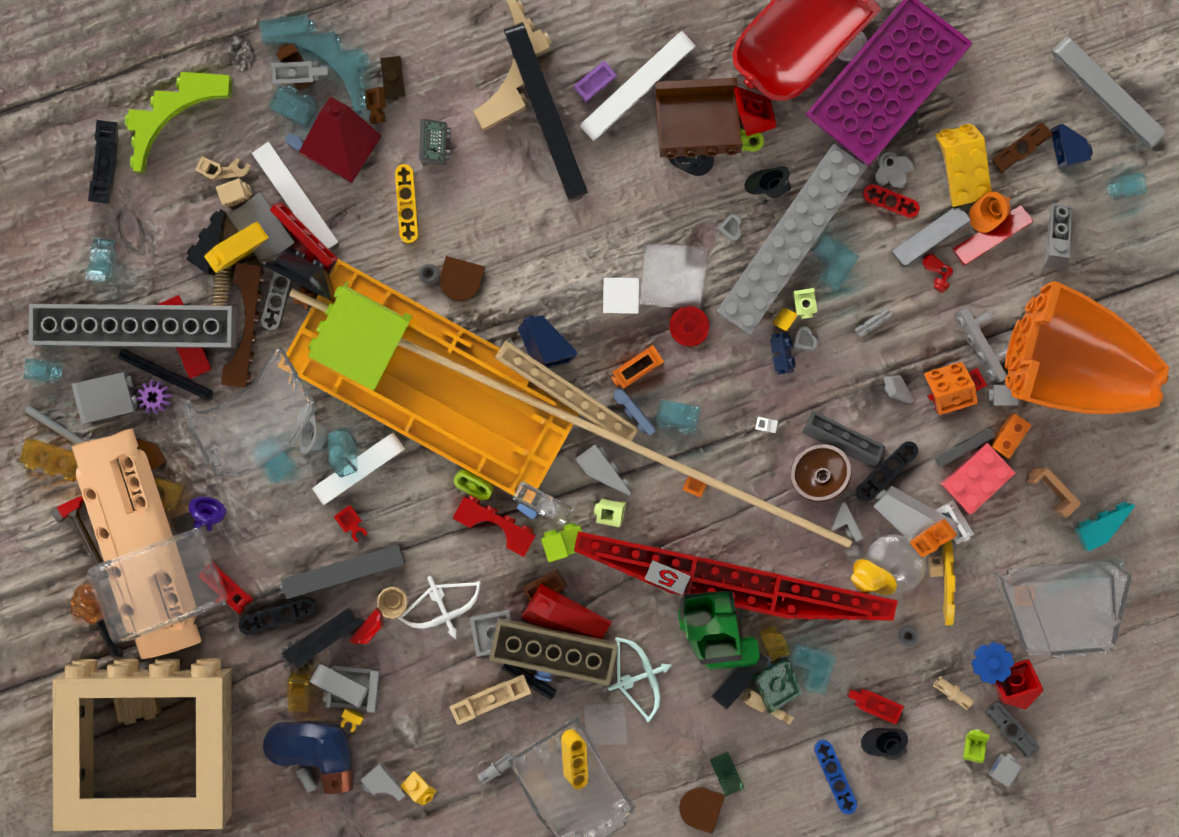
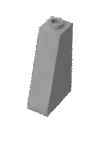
[874,486,958,557]

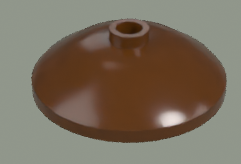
[791,444,852,502]

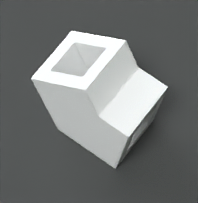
[755,417,778,433]

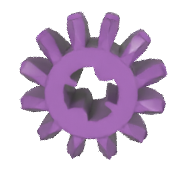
[136,380,172,415]

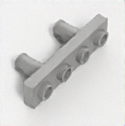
[954,308,1008,384]

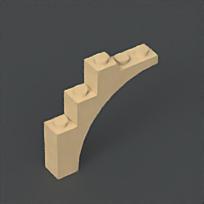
[473,0,552,132]

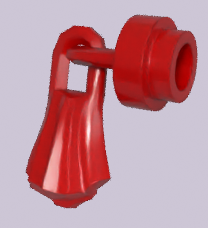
[922,254,953,293]

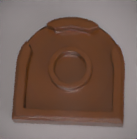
[440,256,485,301]
[679,787,725,834]

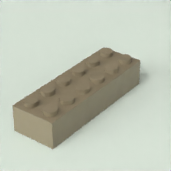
[489,617,618,685]

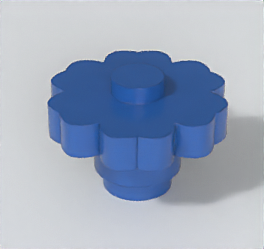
[971,642,1014,684]

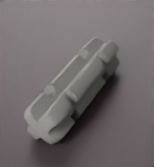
[855,309,893,337]

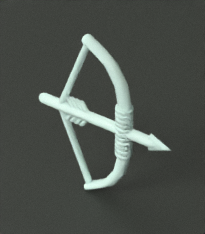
[608,637,672,723]

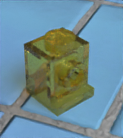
[759,626,790,661]

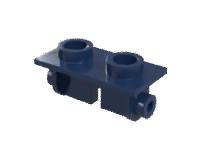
[770,332,796,375]

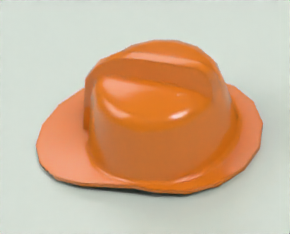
[969,191,1011,233]

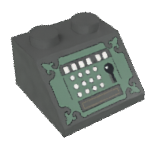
[419,119,451,165]

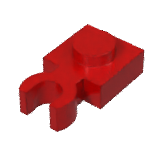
[334,504,368,542]

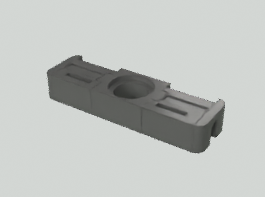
[935,427,996,467]
[985,701,1040,758]

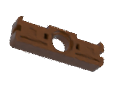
[992,123,1052,173]

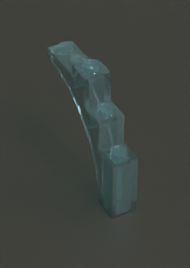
[259,14,369,114]

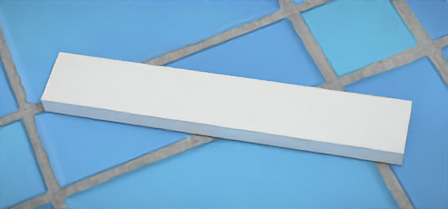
[252,142,338,249]

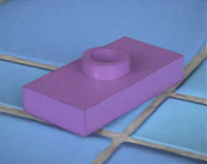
[573,60,617,103]

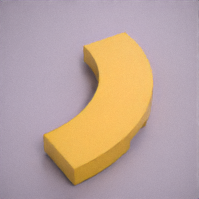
[941,540,956,626]

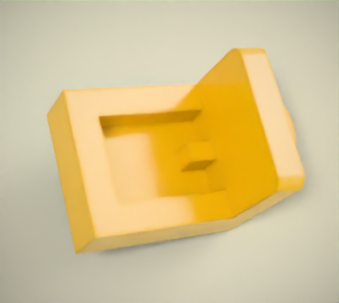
[401,771,437,806]

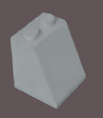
[71,372,139,424]

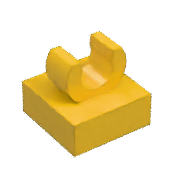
[341,708,365,732]

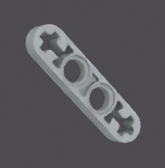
[262,271,292,331]

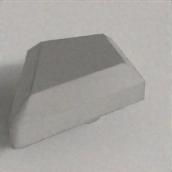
[883,375,914,404]

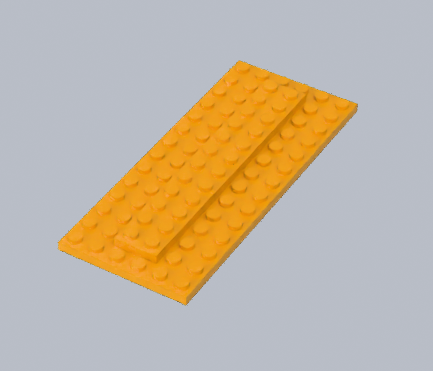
[279,259,579,504]

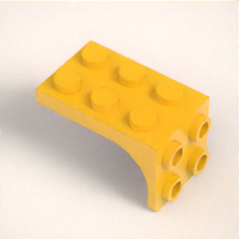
[935,124,992,207]

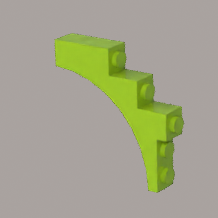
[125,72,233,174]

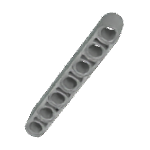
[1051,36,1166,149]

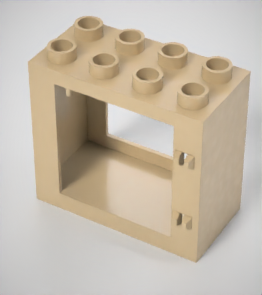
[53,658,232,831]

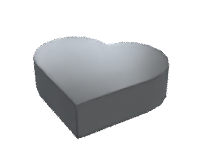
[717,214,742,241]
[793,326,818,351]

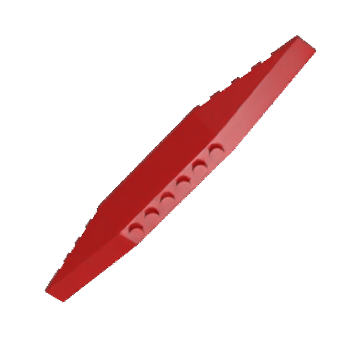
[574,531,898,621]

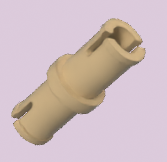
[933,676,974,710]

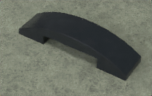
[88,120,118,204]

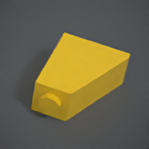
[204,221,269,273]

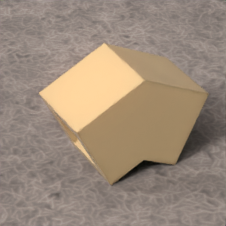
[928,556,943,577]

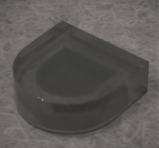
[171,513,194,535]

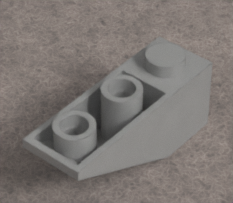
[1043,204,1072,270]
[575,444,632,495]

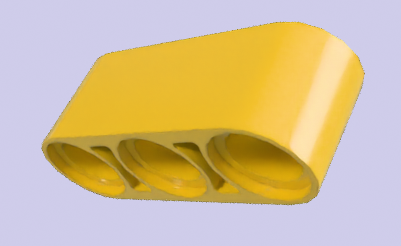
[561,729,588,789]

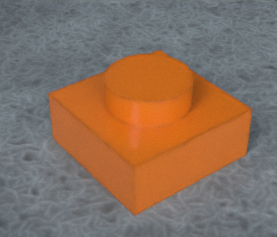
[682,476,707,498]

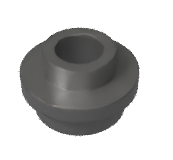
[419,264,439,284]
[898,626,919,646]

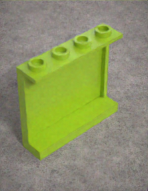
[308,282,413,391]

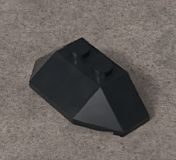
[259,250,336,303]

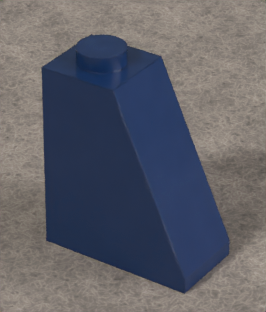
[518,315,578,368]

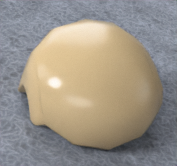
[377,587,408,619]

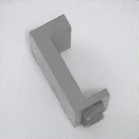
[323,665,381,712]

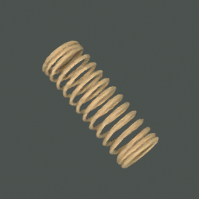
[212,266,232,306]

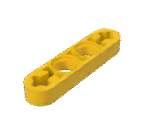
[395,164,418,244]

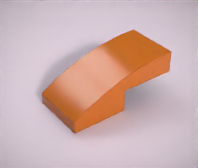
[909,518,957,558]

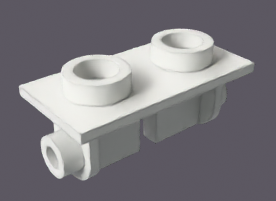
[936,500,974,545]

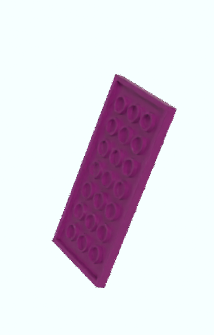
[805,0,973,167]

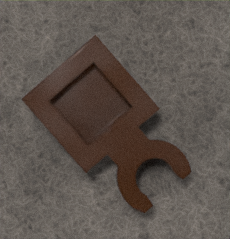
[365,87,386,124]

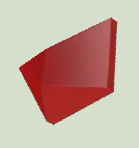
[734,86,777,136]
[994,659,1044,710]

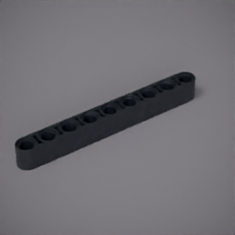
[504,22,588,201]

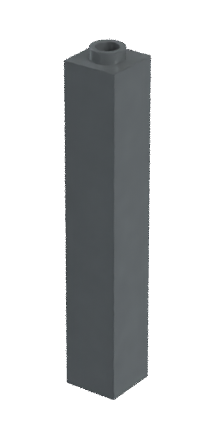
[279,544,406,599]

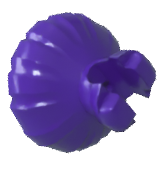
[188,496,227,531]

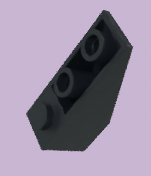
[186,209,226,274]

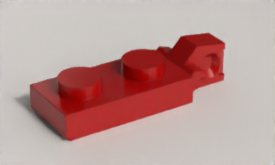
[847,689,905,725]

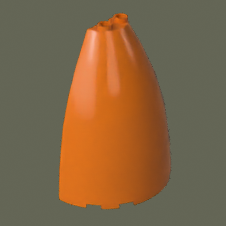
[1005,281,1170,414]

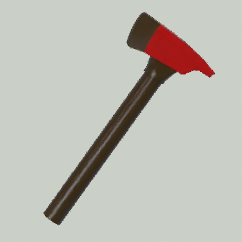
[51,496,110,579]

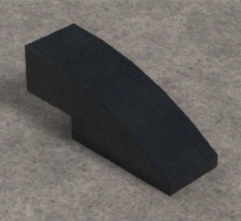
[711,652,769,710]

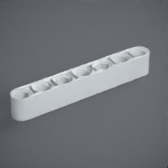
[580,31,696,141]

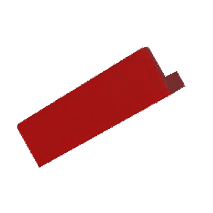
[270,202,338,271]

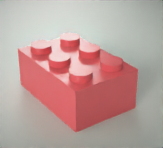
[939,443,1015,515]

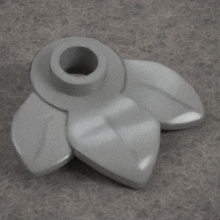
[875,151,914,189]

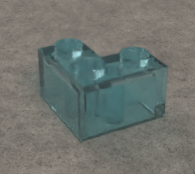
[812,234,859,292]
[789,642,836,695]

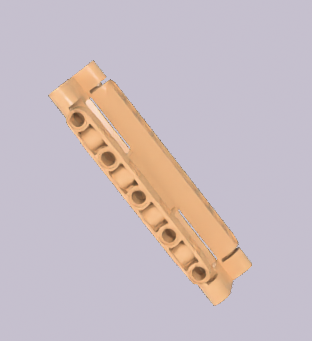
[71,428,202,659]

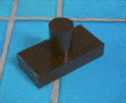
[380,56,406,100]

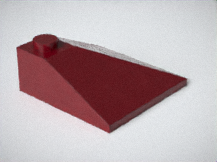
[298,97,382,183]

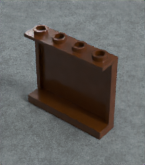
[655,77,743,159]

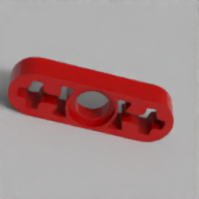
[862,184,920,218]

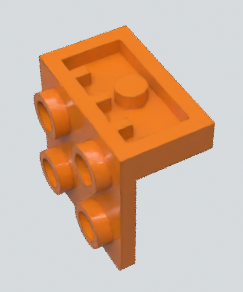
[924,362,978,415]

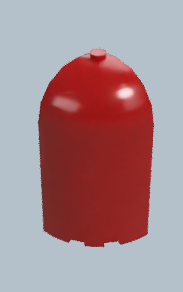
[732,0,882,101]

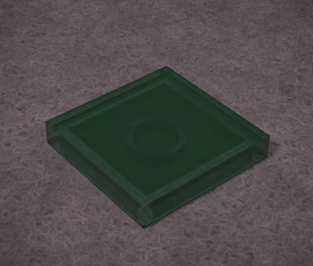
[753,657,803,713]

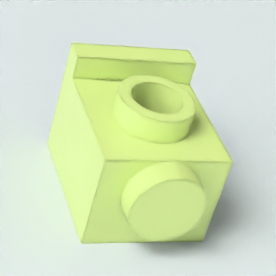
[792,288,817,319]
[594,499,626,527]

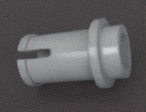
[295,766,318,793]

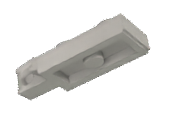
[271,60,329,84]

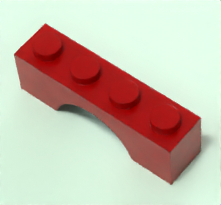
[452,495,536,557]

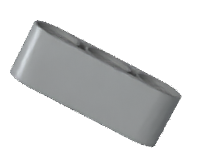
[309,664,369,708]

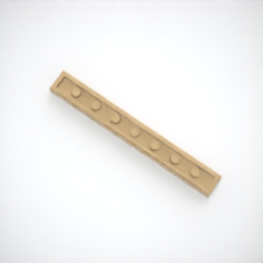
[495,341,639,441]

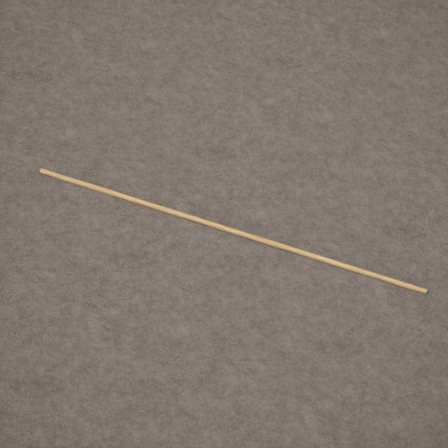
[289,289,852,548]

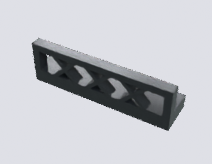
[281,608,363,670]

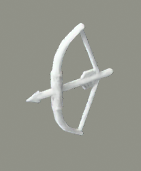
[397,576,481,639]

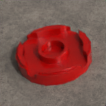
[669,306,710,346]

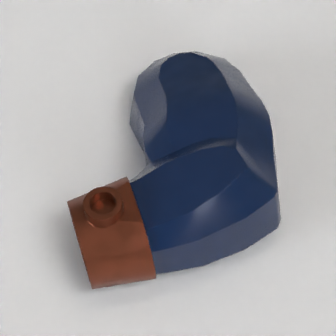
[263,720,353,794]

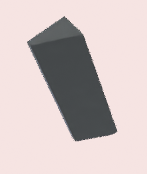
[802,411,885,468]

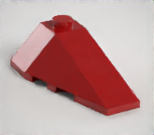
[521,584,612,639]

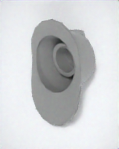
[298,407,327,454]

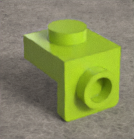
[962,729,990,764]

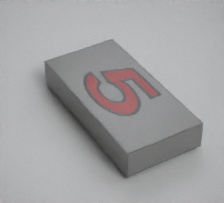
[645,560,690,595]

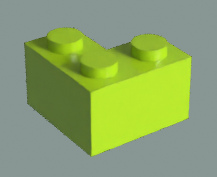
[541,522,582,562]

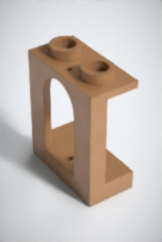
[1025,467,1081,518]

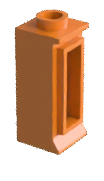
[611,345,664,389]

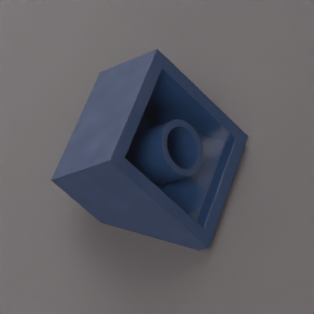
[1050,124,1093,169]

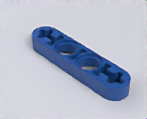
[814,739,857,815]

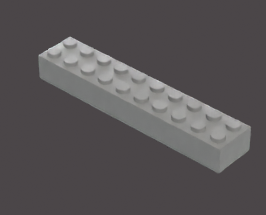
[716,144,867,335]
[29,304,237,348]

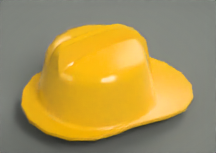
[851,559,897,595]

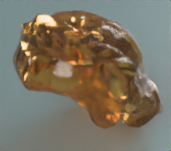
[70,583,108,624]

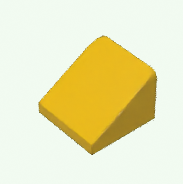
[773,308,797,332]

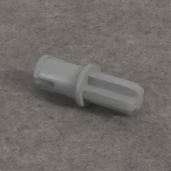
[477,753,516,785]

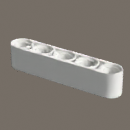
[312,432,405,505]

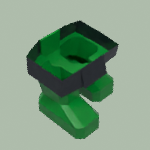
[678,591,760,670]

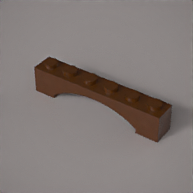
[220,263,264,388]

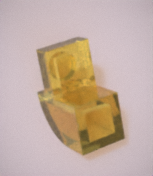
[287,673,312,713]

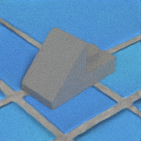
[830,501,863,542]

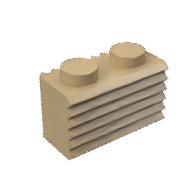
[216,179,253,209]
[113,697,161,725]

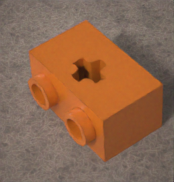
[990,414,1032,459]

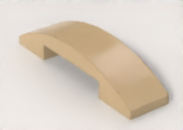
[450,674,532,725]

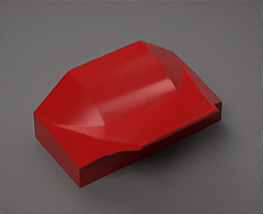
[349,608,383,644]

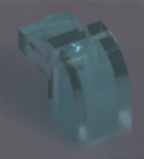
[85,237,116,282]

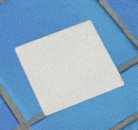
[603,278,639,314]

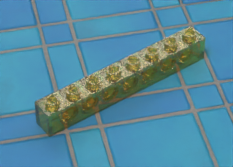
[19,438,185,512]

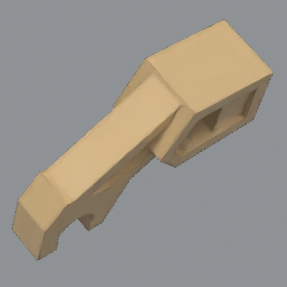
[195,157,251,181]
[741,688,794,725]

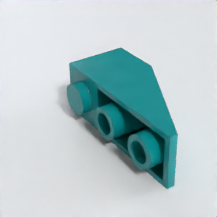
[1074,501,1135,551]

